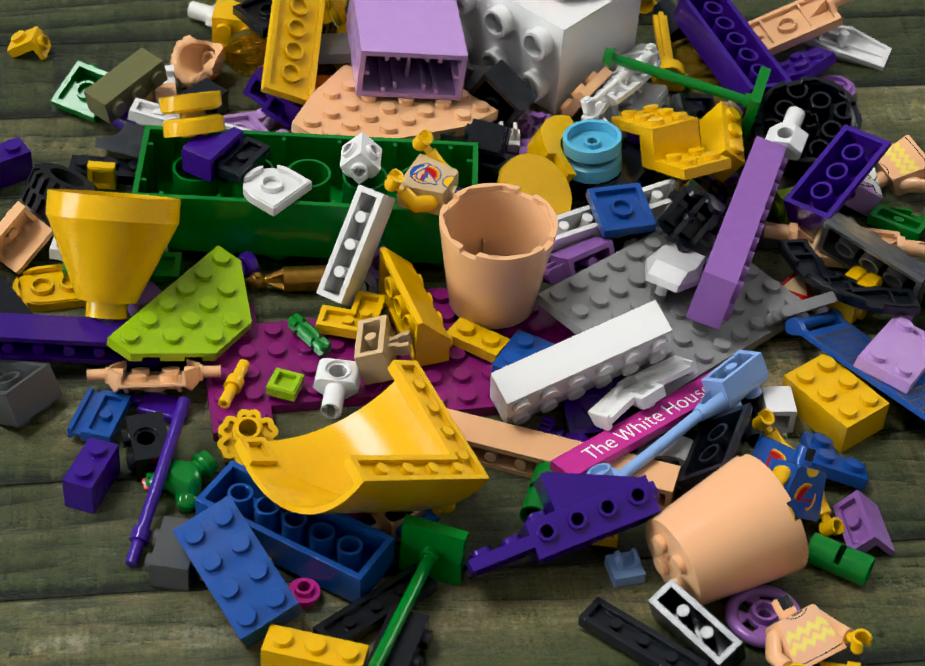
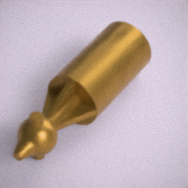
[244,265,327,292]

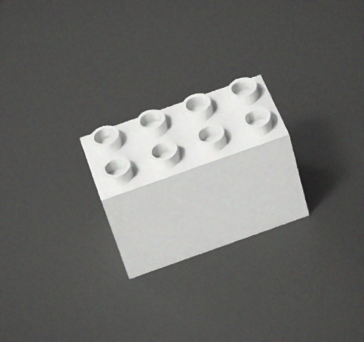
[456,0,641,114]

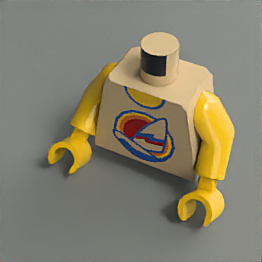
[384,129,464,215]

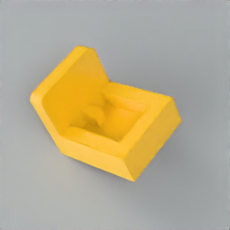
[7,26,51,60]

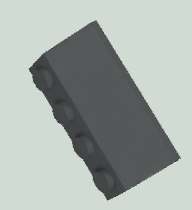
[817,212,925,299]

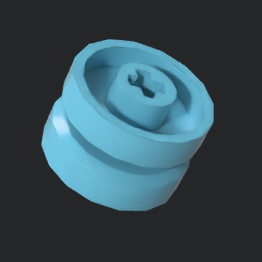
[563,119,622,184]

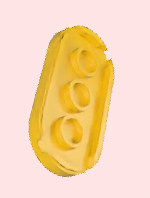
[13,263,86,312]

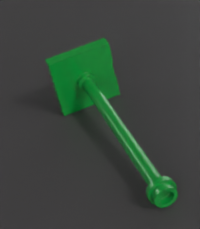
[602,48,771,140]
[368,514,469,666]

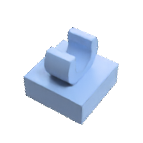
[604,548,646,588]

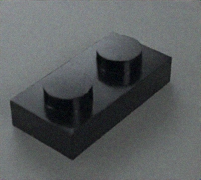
[215,136,271,185]

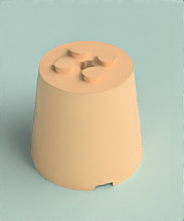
[439,183,558,329]
[645,454,809,606]

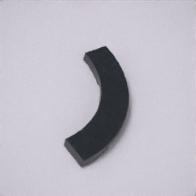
[779,239,921,316]

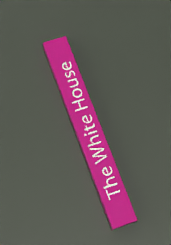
[550,371,712,474]

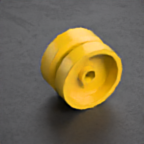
[158,90,226,138]

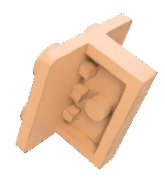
[0,201,53,275]

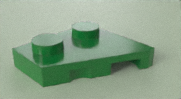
[867,204,925,241]

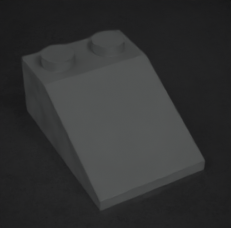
[0,359,62,427]

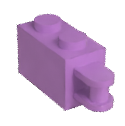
[542,236,615,285]

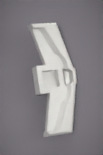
[588,355,698,431]

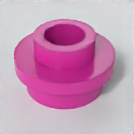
[288,578,320,609]

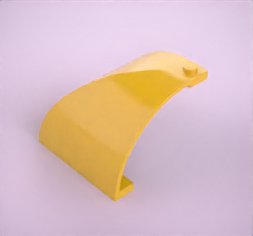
[234,360,490,514]

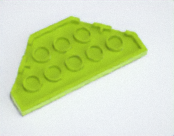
[106,245,252,361]

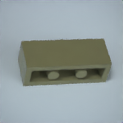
[83,47,168,124]

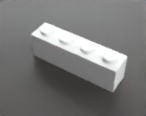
[316,185,396,306]

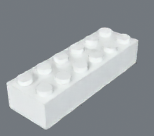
[490,300,672,425]

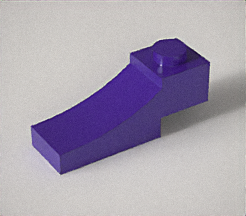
[242,66,304,131]

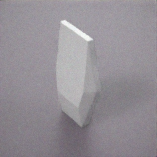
[803,25,892,71]
[645,241,706,296]

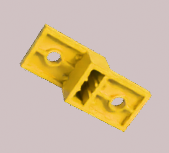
[611,104,732,180]

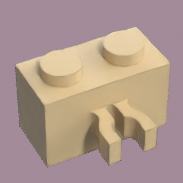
[354,314,413,385]

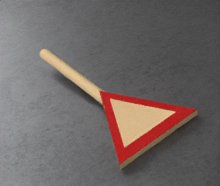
[780,225,824,300]

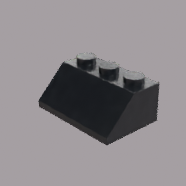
[677,403,753,493]

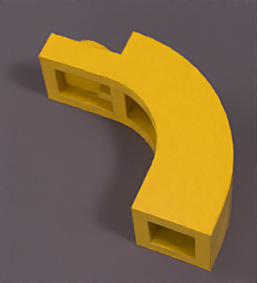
[527,115,576,183]

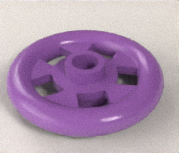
[725,585,801,649]

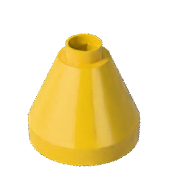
[46,189,181,319]

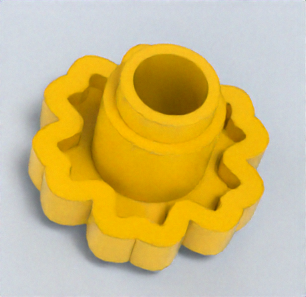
[217,409,279,465]

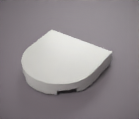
[243,165,312,217]

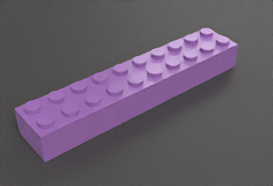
[686,136,788,330]

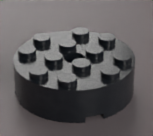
[754,76,862,180]

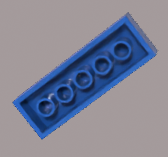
[195,460,395,602]

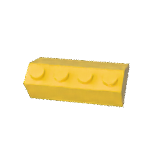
[378,247,453,366]

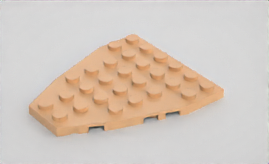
[291,63,498,140]

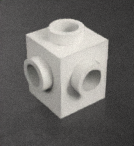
[340,132,382,184]

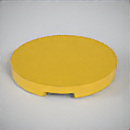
[497,153,572,215]

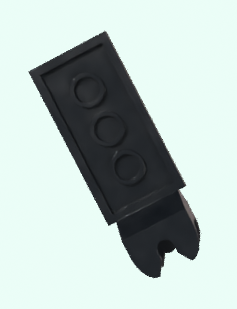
[654,175,729,253]

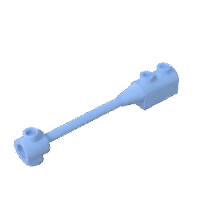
[587,350,769,477]

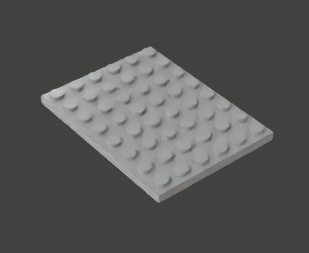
[535,231,801,398]

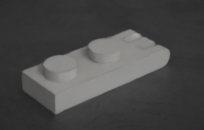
[764,291,837,326]

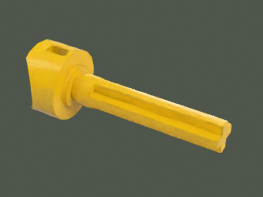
[651,11,686,91]

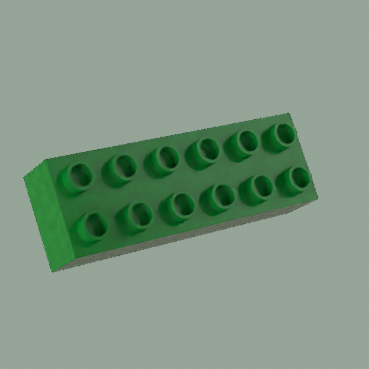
[132,125,478,268]

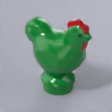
[141,450,219,513]

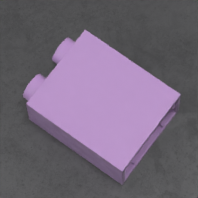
[346,0,468,100]

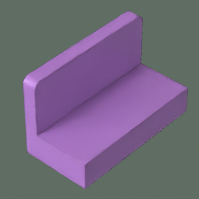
[832,490,895,555]

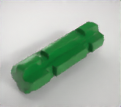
[288,313,332,357]

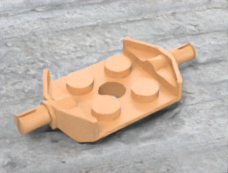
[87,359,222,394]

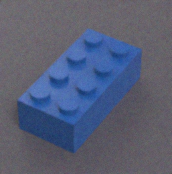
[172,495,303,649]

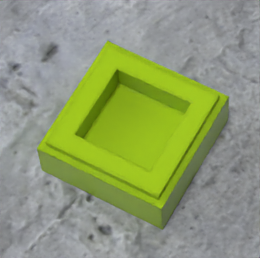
[266,367,305,402]

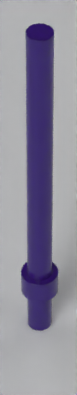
[125,397,191,568]

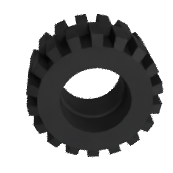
[21,162,99,219]

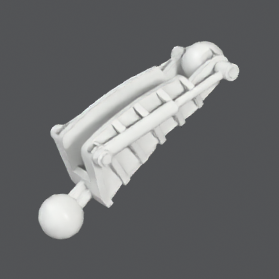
[580,43,670,140]

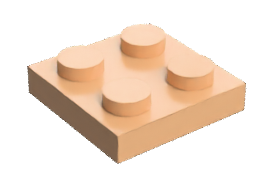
[559,66,612,119]

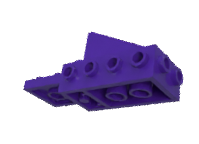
[465,472,661,580]

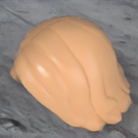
[171,35,225,88]

